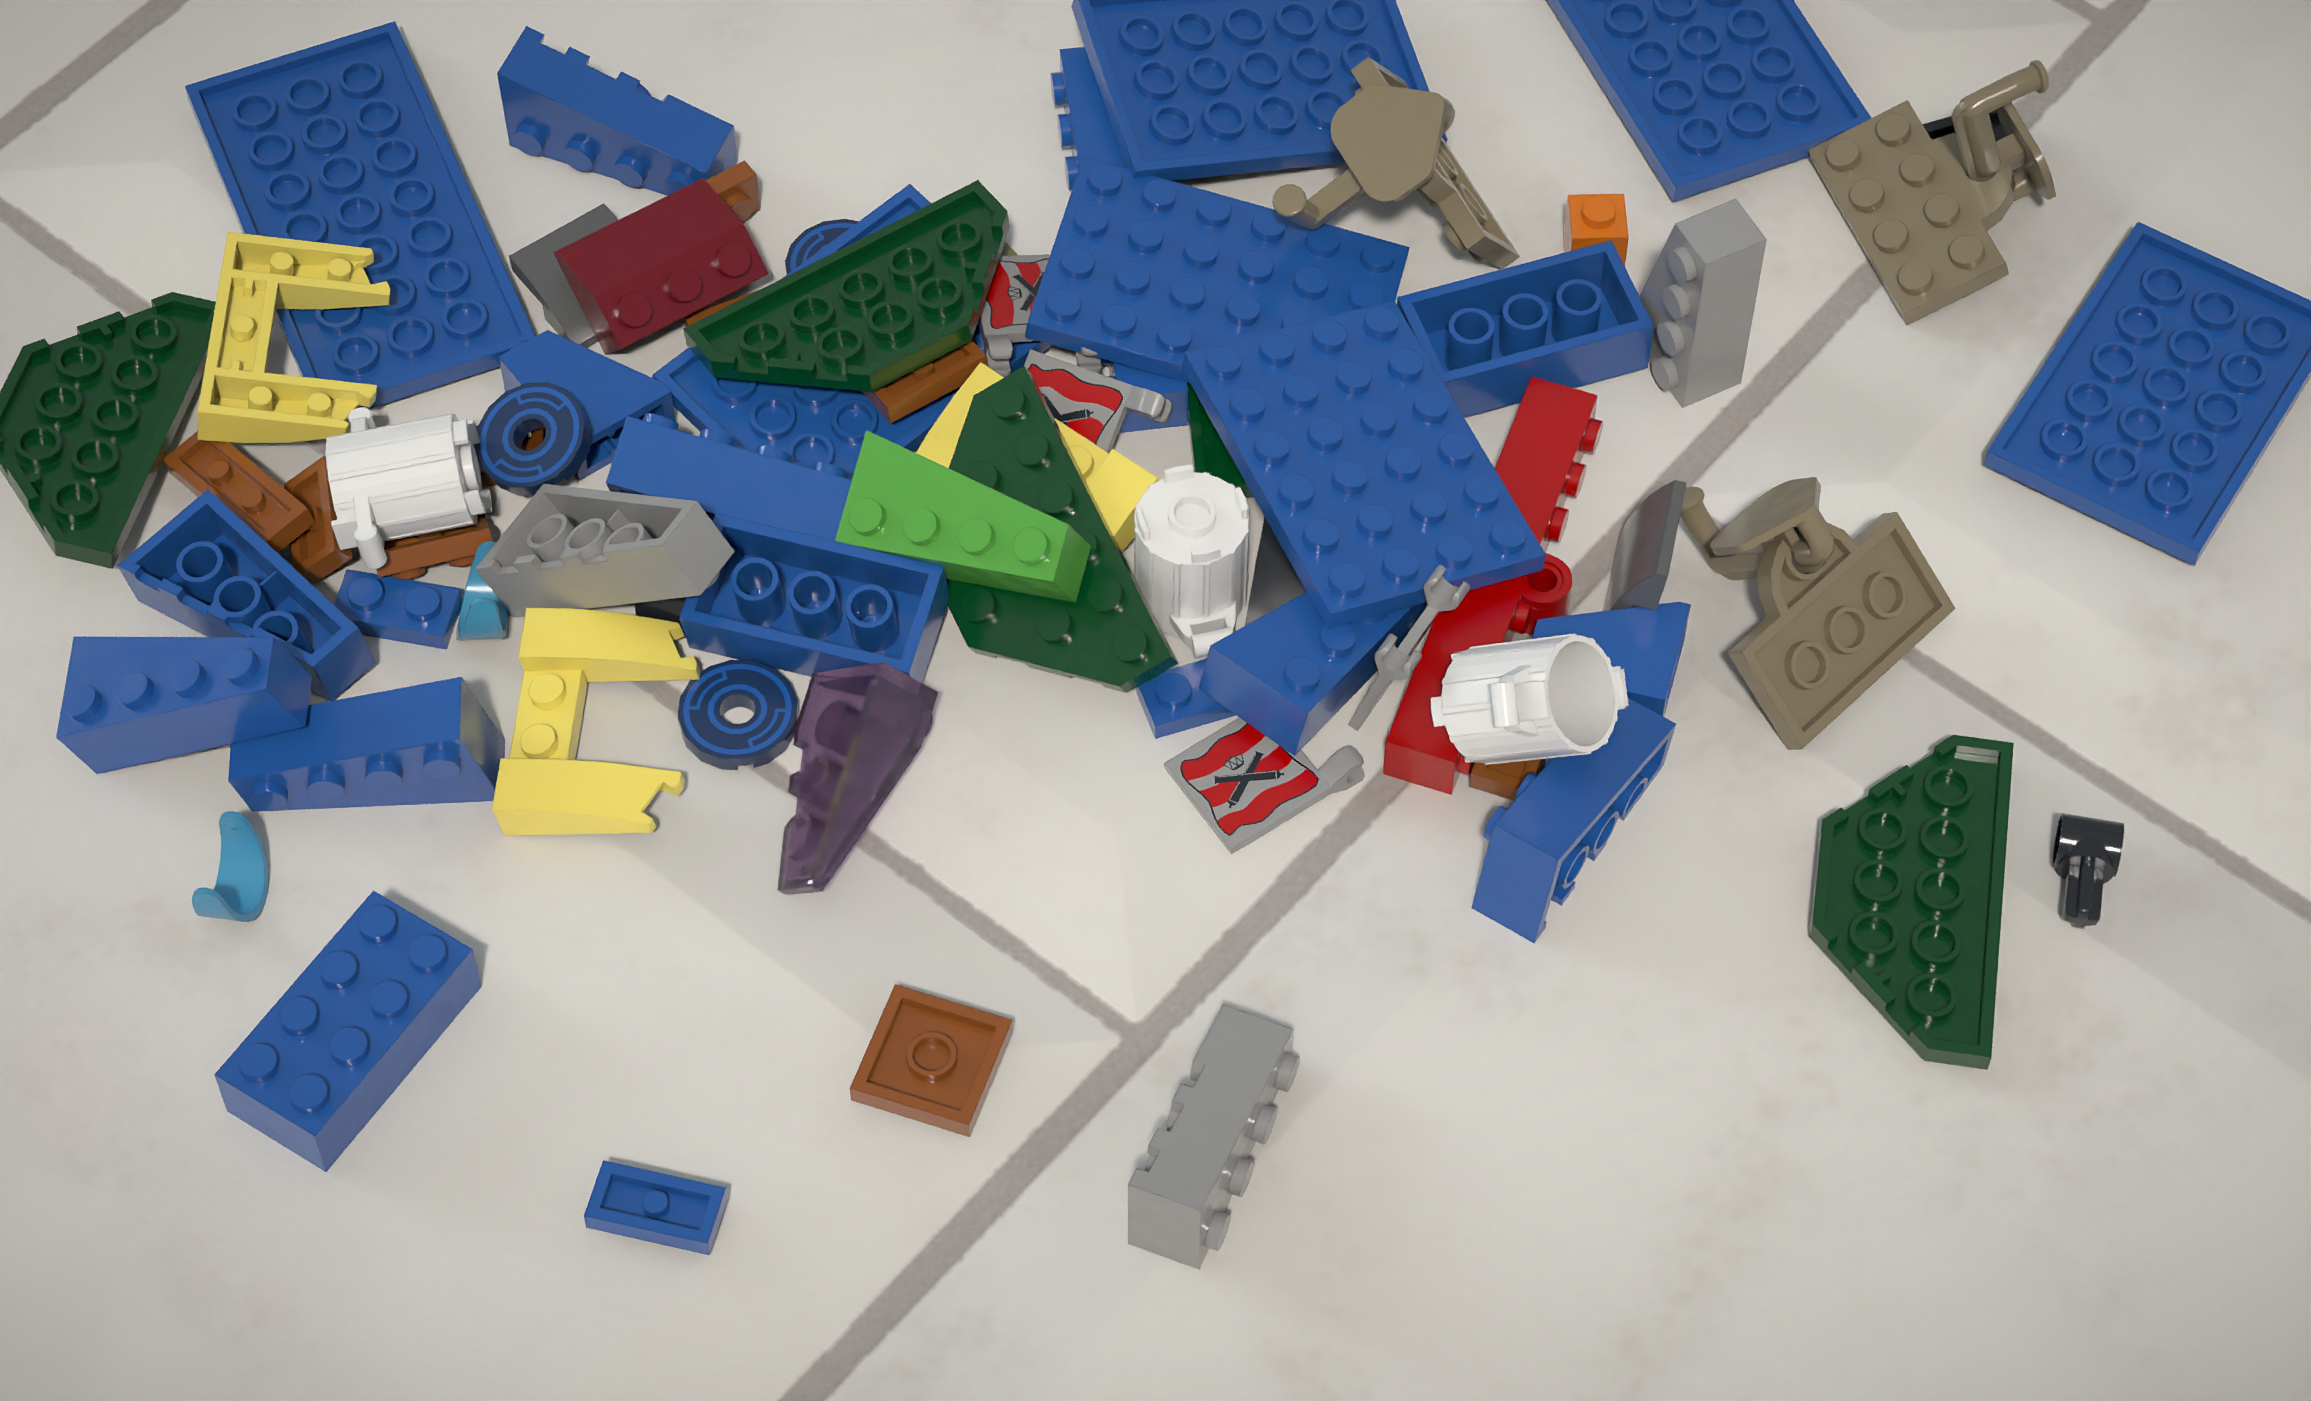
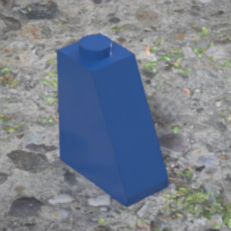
[499,330,675,481]
[1532,602,1691,717]

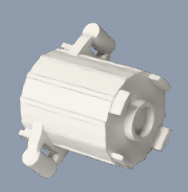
[325,407,492,569]
[1134,465,1249,658]
[1431,633,1629,765]

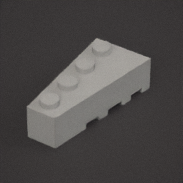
[1640,198,1767,408]
[475,484,735,617]
[1128,1004,1300,1270]

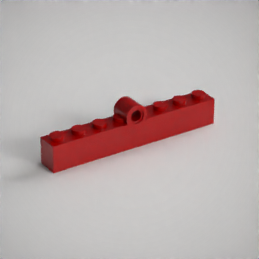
[1383,376,1603,795]

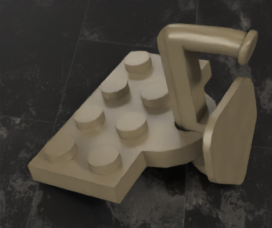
[1272,57,1520,269]
[1808,60,2056,325]
[1680,477,1956,750]

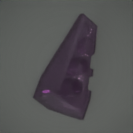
[777,662,938,895]

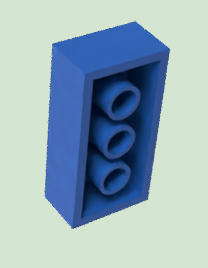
[1397,240,1654,418]
[679,513,950,702]
[214,890,482,1172]

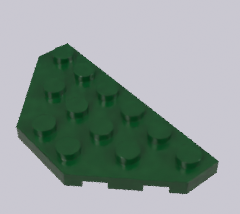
[683,180,1010,392]
[0,292,216,569]
[947,366,1178,693]
[1809,735,2014,1070]

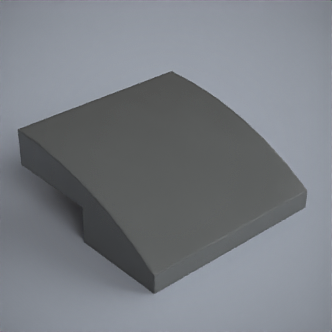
[509,203,618,348]
[1603,480,1686,611]

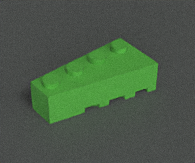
[835,430,1091,603]

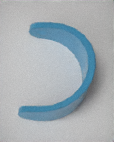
[456,541,508,640]
[192,811,269,922]

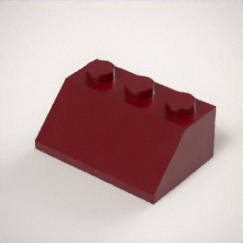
[553,178,769,355]

